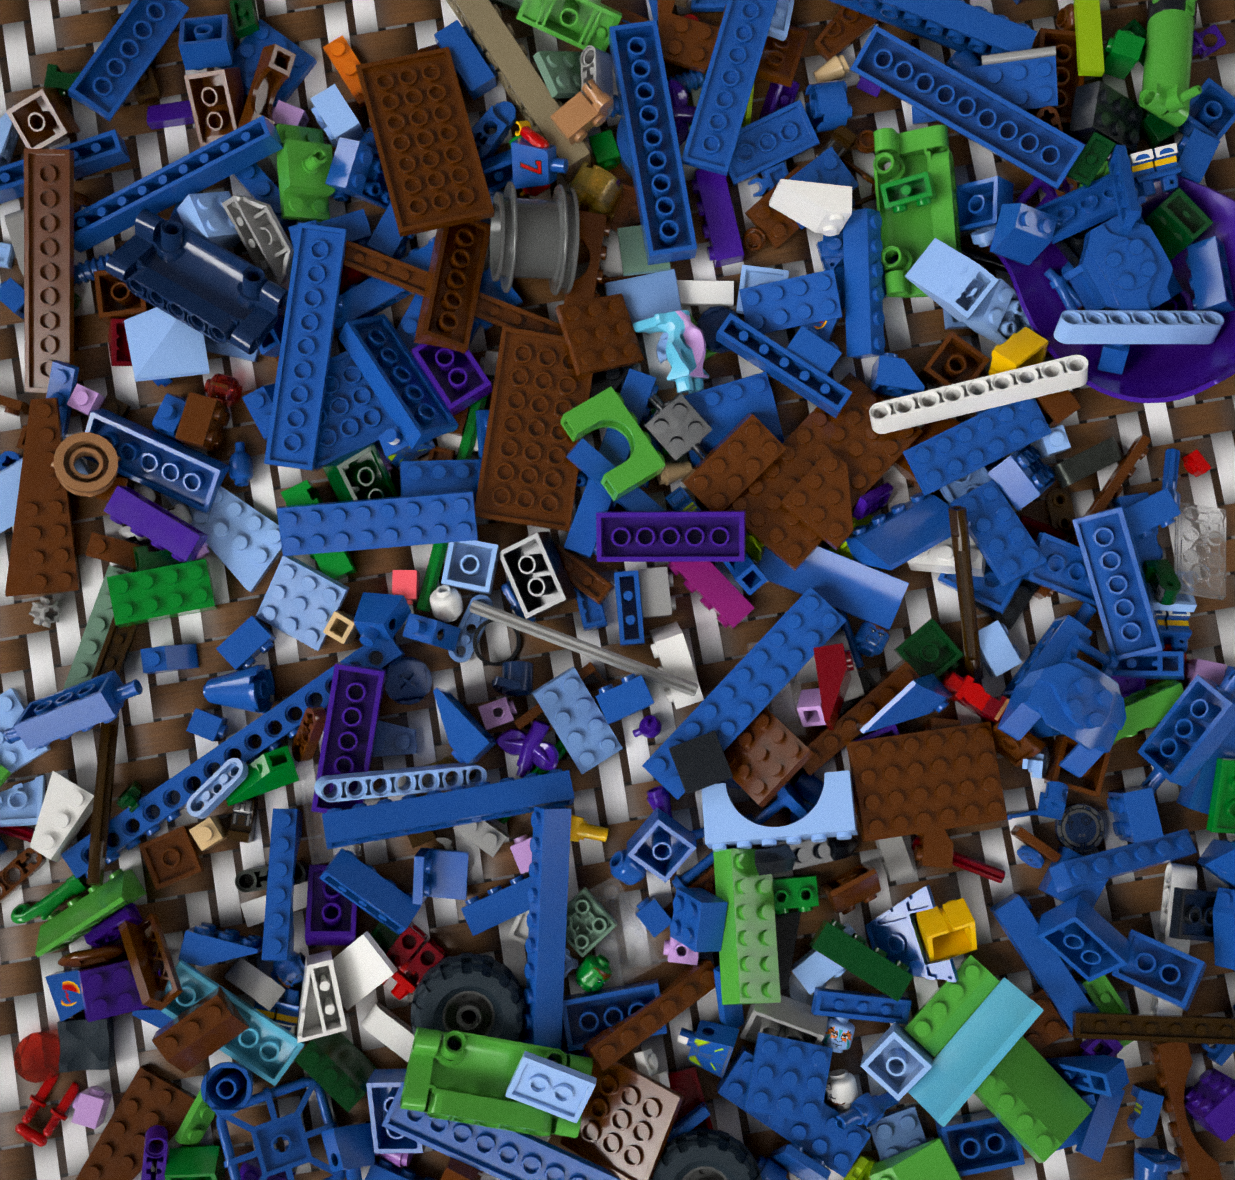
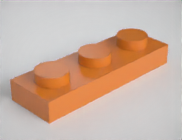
[323,35,366,108]

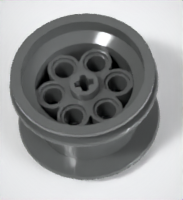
[489,181,579,295]

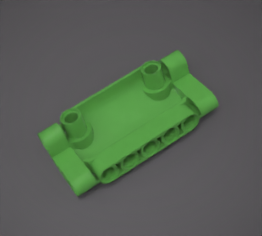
[873,125,962,298]
[400,1027,593,1138]

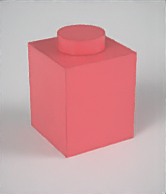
[392,570,420,605]

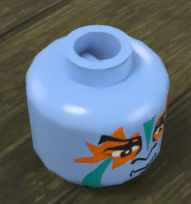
[822,1017,855,1053]

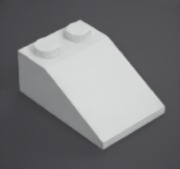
[769,179,852,236]

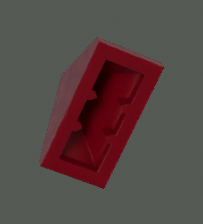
[108,318,132,366]

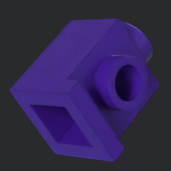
[1079,1039,1124,1057]

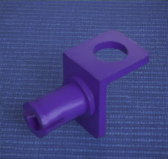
[1192,24,1226,59]

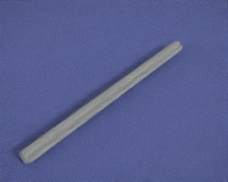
[469,600,698,696]

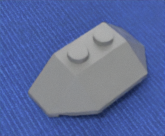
[222,194,294,285]

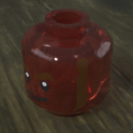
[204,373,242,407]

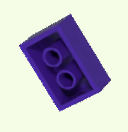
[411,344,492,416]
[78,953,161,1022]
[1184,1068,1235,1142]

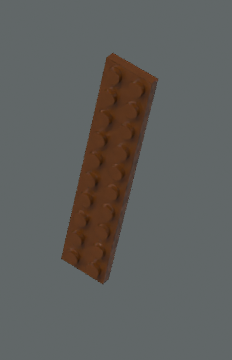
[24,148,74,393]

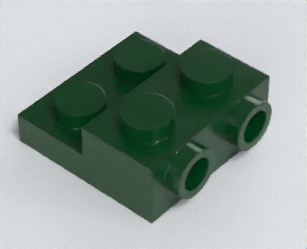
[894,618,964,681]

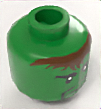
[575,954,612,992]

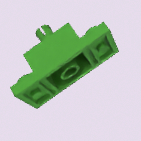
[516,0,622,52]
[275,123,335,222]

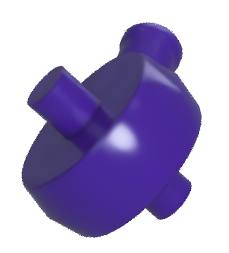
[632,715,662,738]

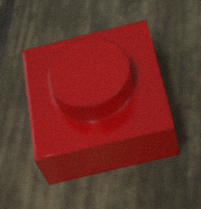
[1181,449,1211,477]

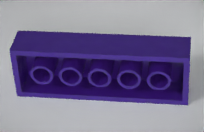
[596,510,746,562]
[311,662,386,813]

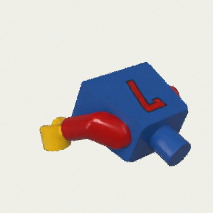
[511,121,569,197]

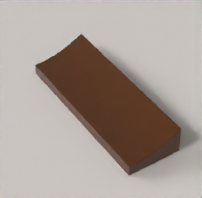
[414,220,490,354]

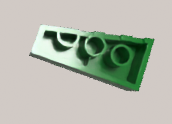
[280,480,357,581]

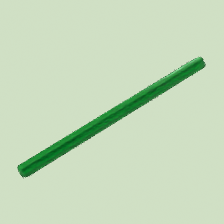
[417,395,488,612]

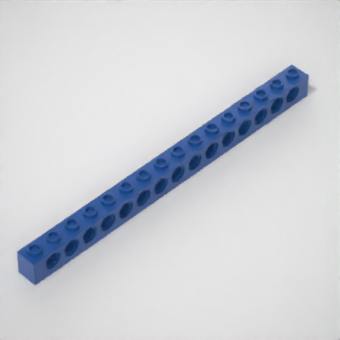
[61,637,405,879]

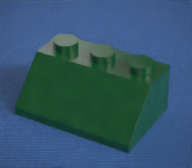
[322,444,399,502]
[294,1032,378,1112]

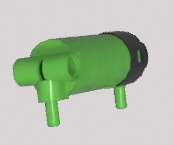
[1139,0,1202,127]

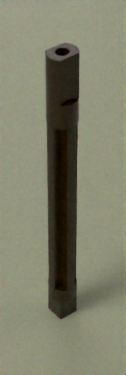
[948,505,984,683]
[87,712,119,886]

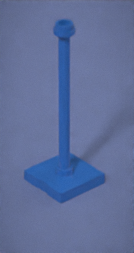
[672,782,810,888]

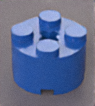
[805,80,852,133]

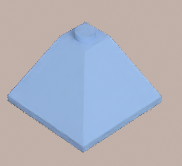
[124,307,210,382]

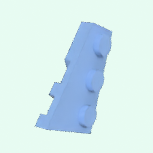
[0,775,46,827]

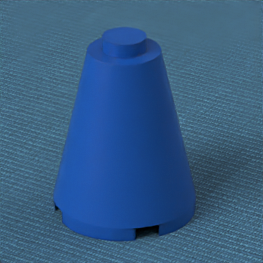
[203,665,275,714]
[201,1062,253,1115]

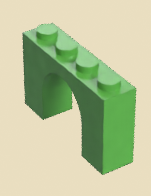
[560,386,666,502]

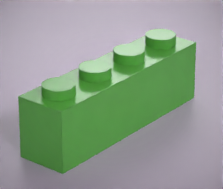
[1113,680,1184,745]

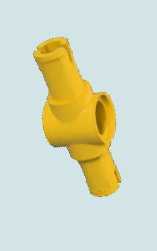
[570,815,608,842]

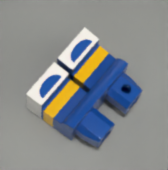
[1129,143,1182,198]
[1155,610,1192,653]
[254,987,301,1035]

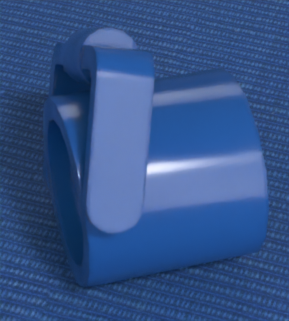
[1134,1147,1182,1180]

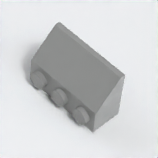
[739,995,828,1045]

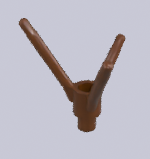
[842,158,876,209]

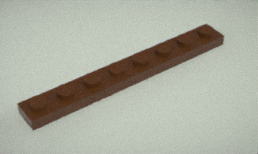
[1033,434,1151,600]

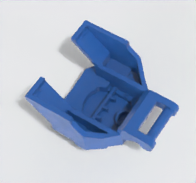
[1049,215,1183,310]
[997,634,1126,778]

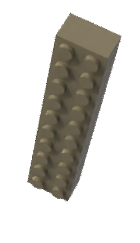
[446,0,592,184]

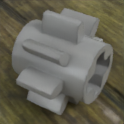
[29,597,62,628]

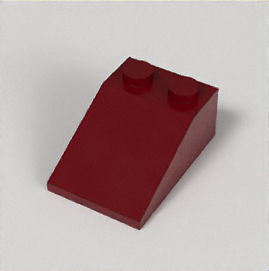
[813,643,854,731]

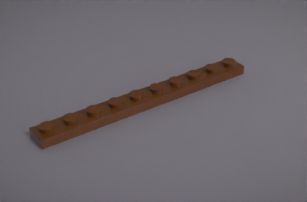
[343,240,563,336]

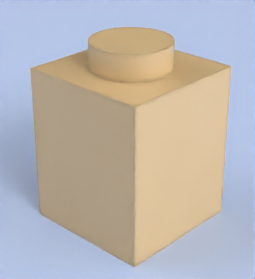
[323,611,358,644]
[189,816,228,851]

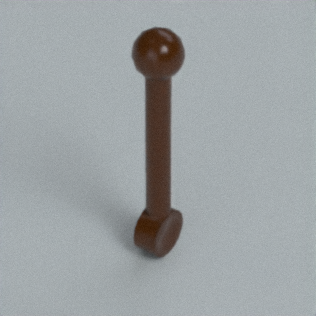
[602,274,646,285]

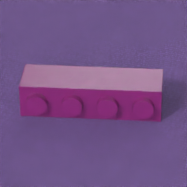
[666,562,754,629]

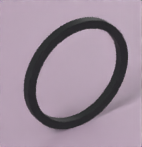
[473,619,521,666]

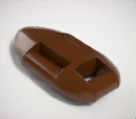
[58,944,127,968]

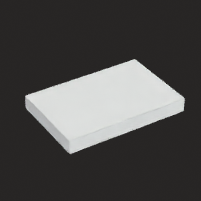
[333,931,398,1010]

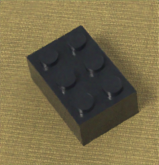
[1069,81,1144,155]
[497,531,578,619]

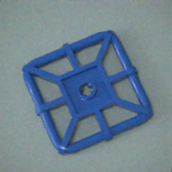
[215,1076,346,1180]

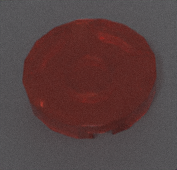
[14,1031,60,1083]

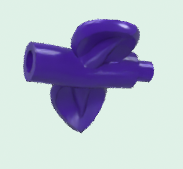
[668,79,697,146]
[496,719,559,778]

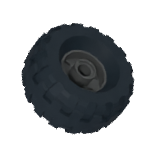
[411,952,526,1061]
[651,1127,762,1180]

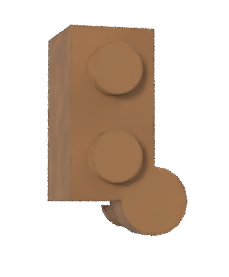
[550,79,613,146]

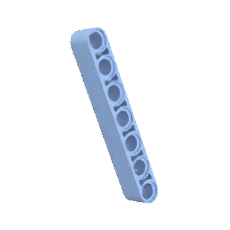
[1053,310,1224,344]
[314,762,487,802]

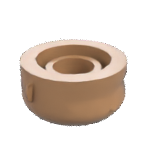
[50,432,121,497]

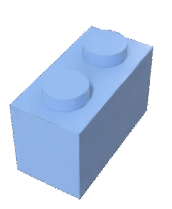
[978,620,1022,678]

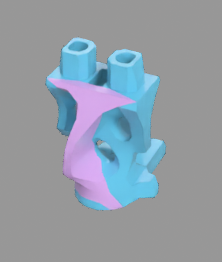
[632,310,709,394]

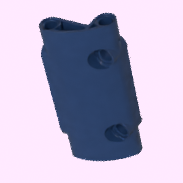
[105,209,288,355]

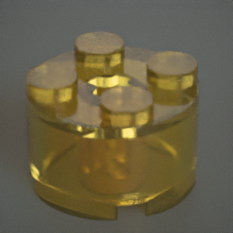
[569,162,624,214]

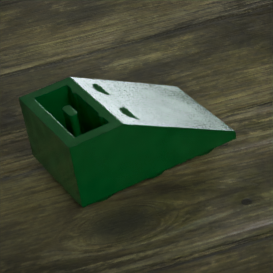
[1143,187,1213,261]

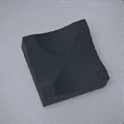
[57,1016,115,1073]

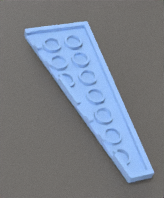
[163,486,282,593]

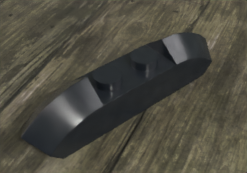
[755,836,859,876]

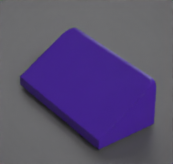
[759,80,800,119]
[147,100,195,130]

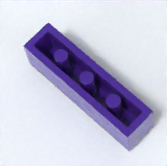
[691,169,744,268]
[104,486,209,563]

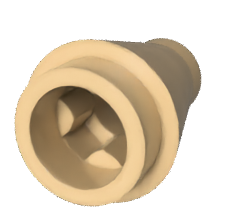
[813,55,850,83]
[656,461,692,486]

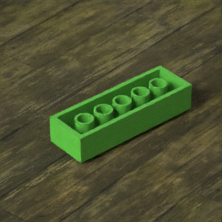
[713,848,781,1005]

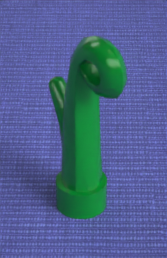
[11,874,88,924]

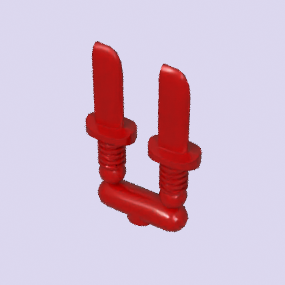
[15,1069,79,1147]

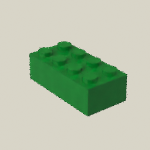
[107,559,217,628]

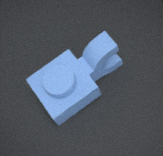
[1022,753,1047,779]

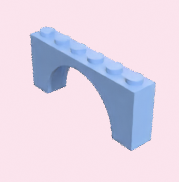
[701,770,858,852]

